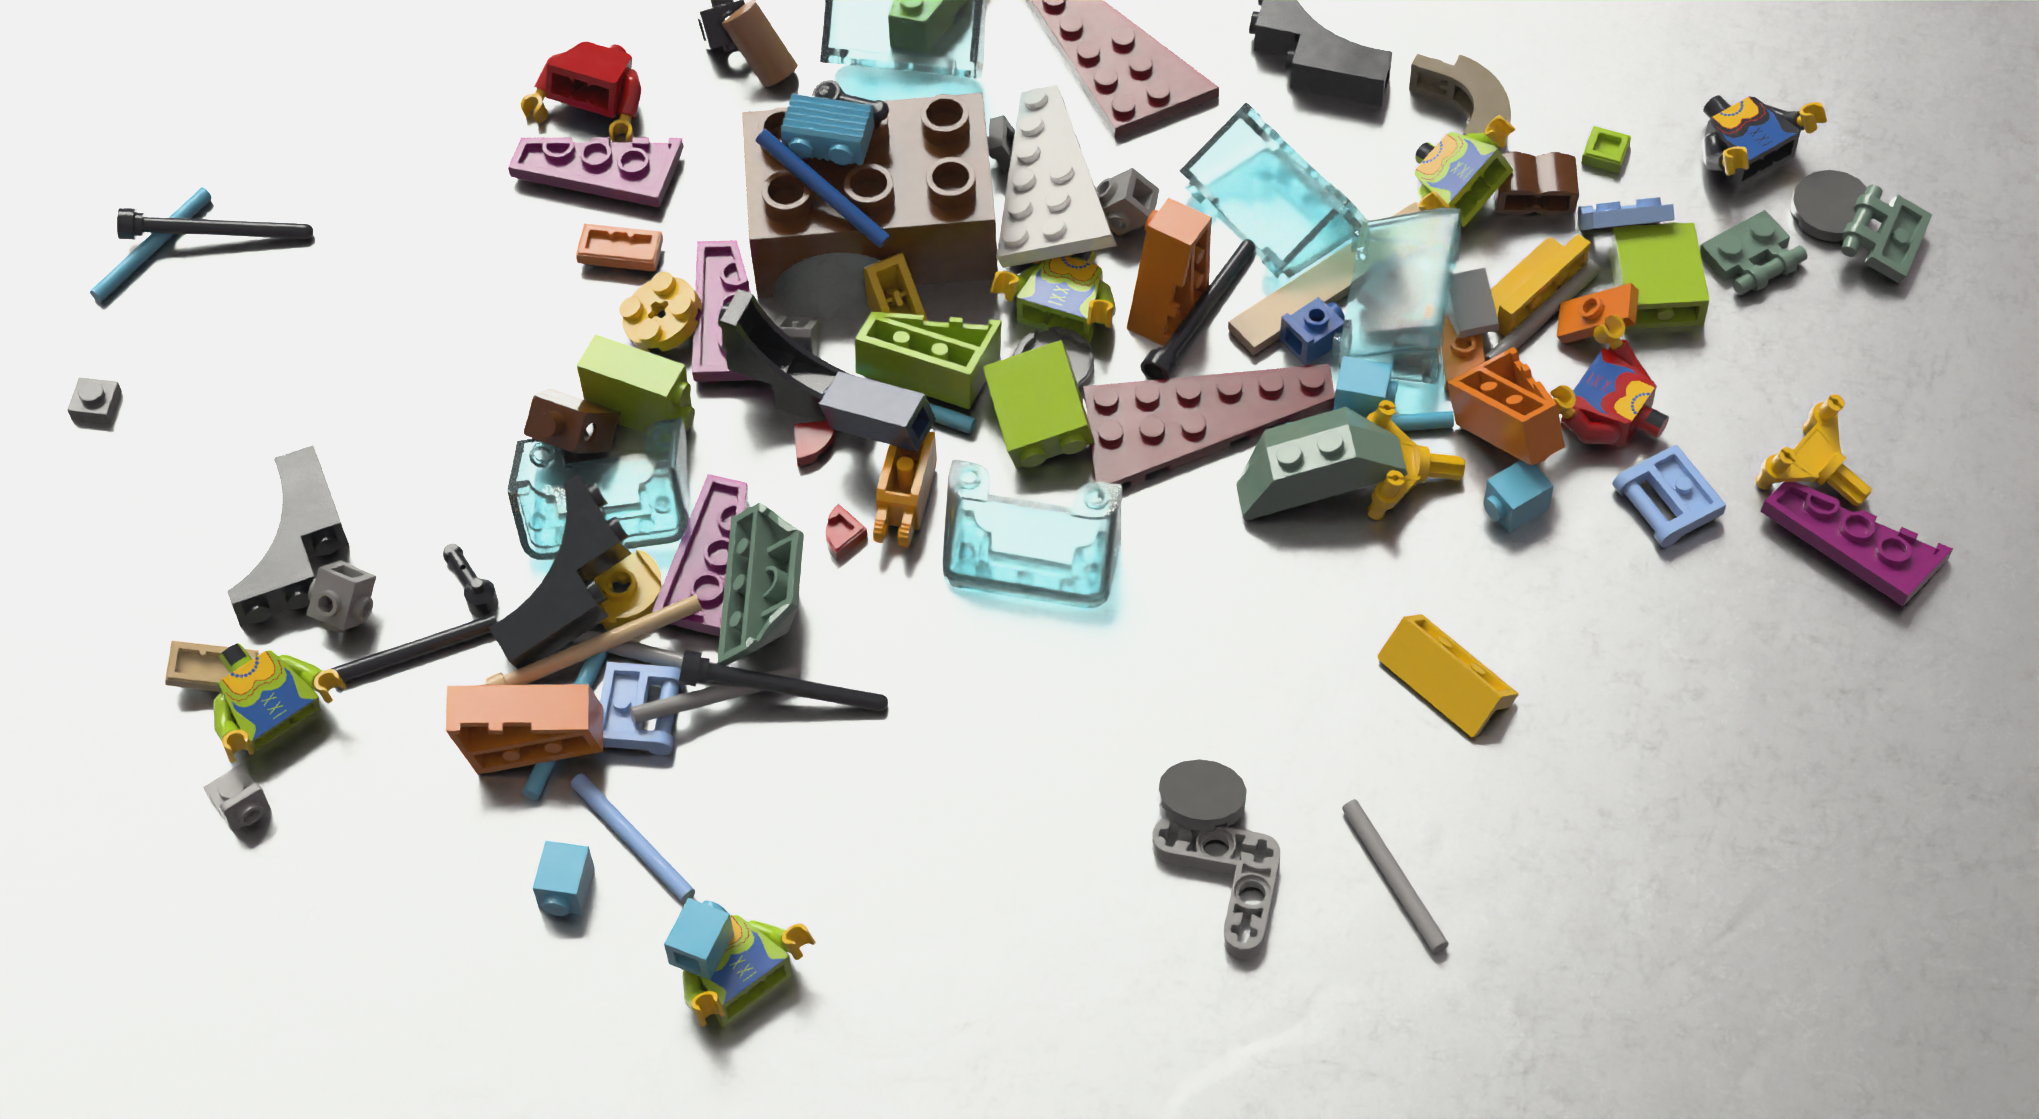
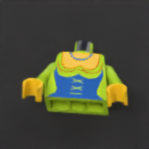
[1414,115,1516,227]
[990,251,1117,343]
[213,643,347,763]
[682,914,816,1027]

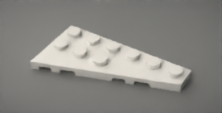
[996,85,1117,268]

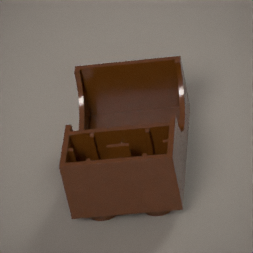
[742,93,998,299]

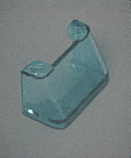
[820,0,986,79]
[1179,102,1369,279]
[1332,207,1462,385]
[507,418,689,560]
[942,458,1122,609]

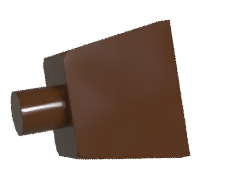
[523,388,621,453]

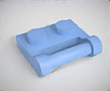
[1578,197,1675,230]
[1612,444,1726,548]
[600,662,684,755]

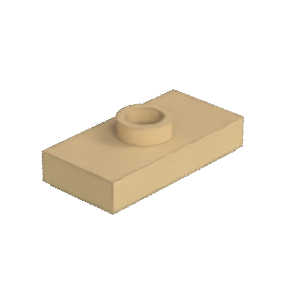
[165,640,259,692]

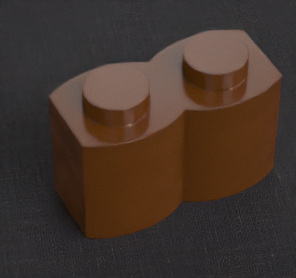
[1494,151,1579,215]

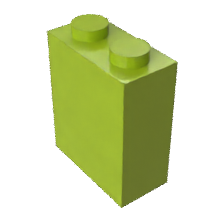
[1608,222,1710,330]
[576,334,695,444]
[983,340,1095,469]

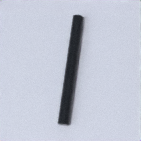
[330,614,497,682]

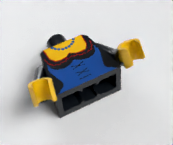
[1702,95,1827,190]

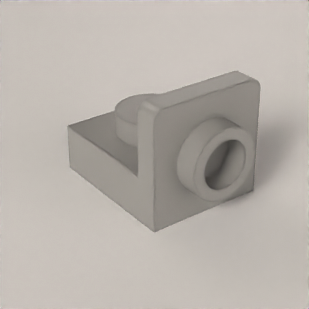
[203,764,271,832]

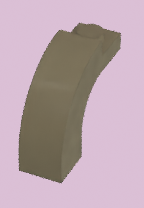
[1409,53,1511,154]

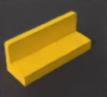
[1491,234,1591,337]
[1377,614,1519,737]

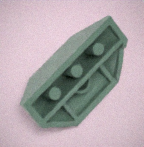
[1236,407,1408,521]
[717,502,804,666]

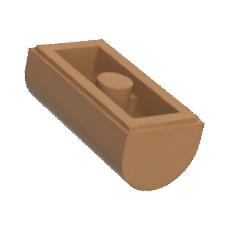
[721,0,798,87]

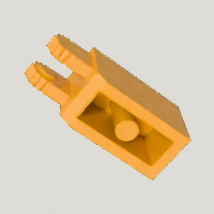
[872,432,937,548]

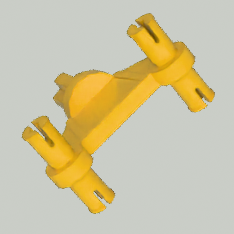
[1755,394,1872,506]
[1366,400,1466,520]

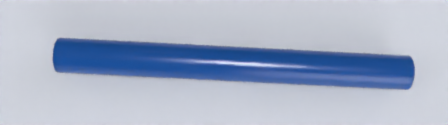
[755,129,890,248]

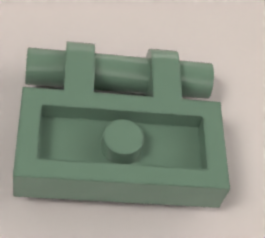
[1841,184,1932,283]
[1700,210,1808,295]

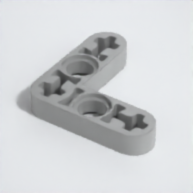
[1152,818,1280,959]

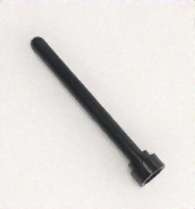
[117,208,314,240]
[1140,239,1256,380]
[678,650,888,711]

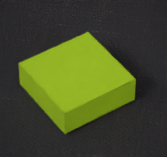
[1581,126,1632,174]

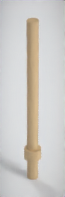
[481,594,702,685]

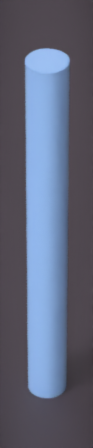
[570,773,696,903]

